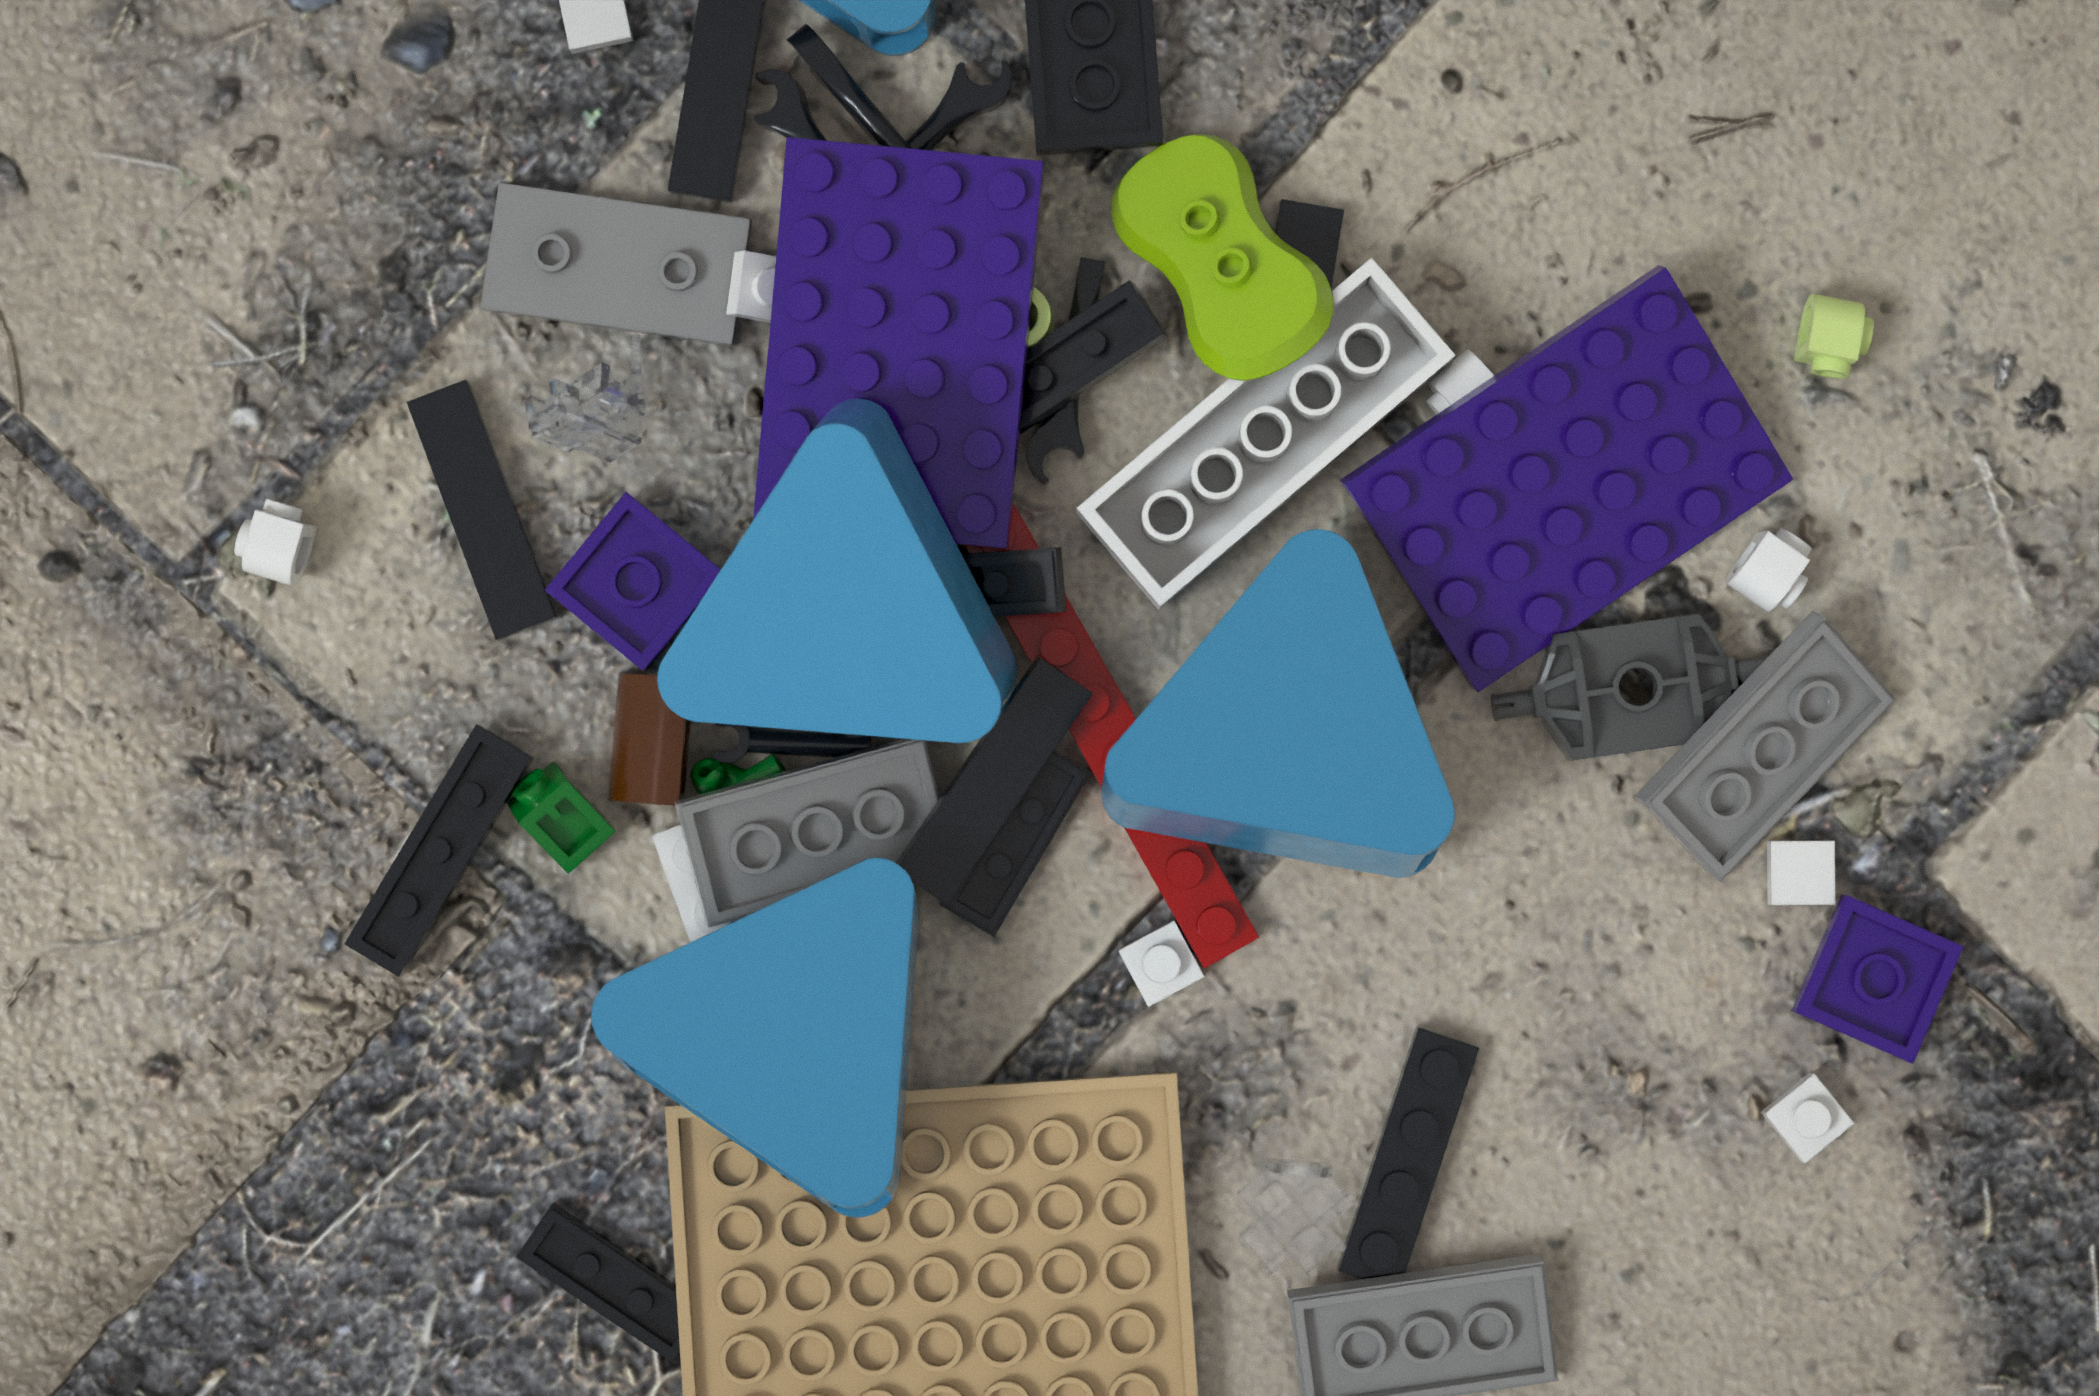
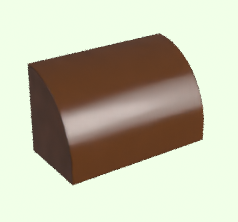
[608,673,691,806]

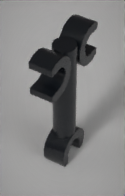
[713,723,871,763]

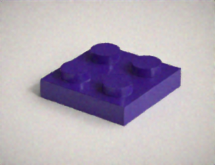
[545,492,721,672]
[1791,894,1964,1064]

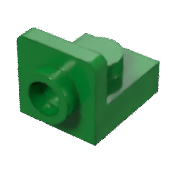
[507,762,616,874]

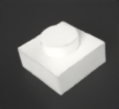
[726,250,776,323]
[1118,920,1204,1007]
[1761,1072,1855,1163]

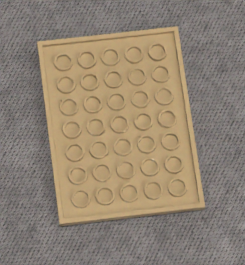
[665,1072,1198,1396]

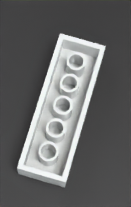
[1076,257,1456,610]

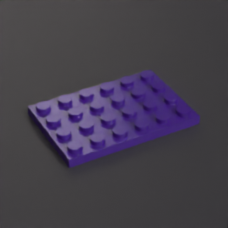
[753,137,1045,548]
[1340,265,1794,692]

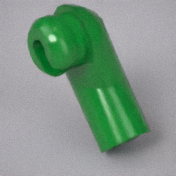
[690,753,787,794]

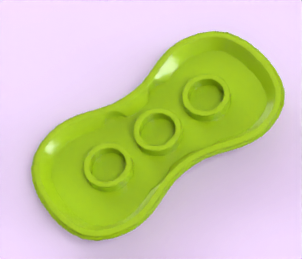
[1111,133,1334,381]

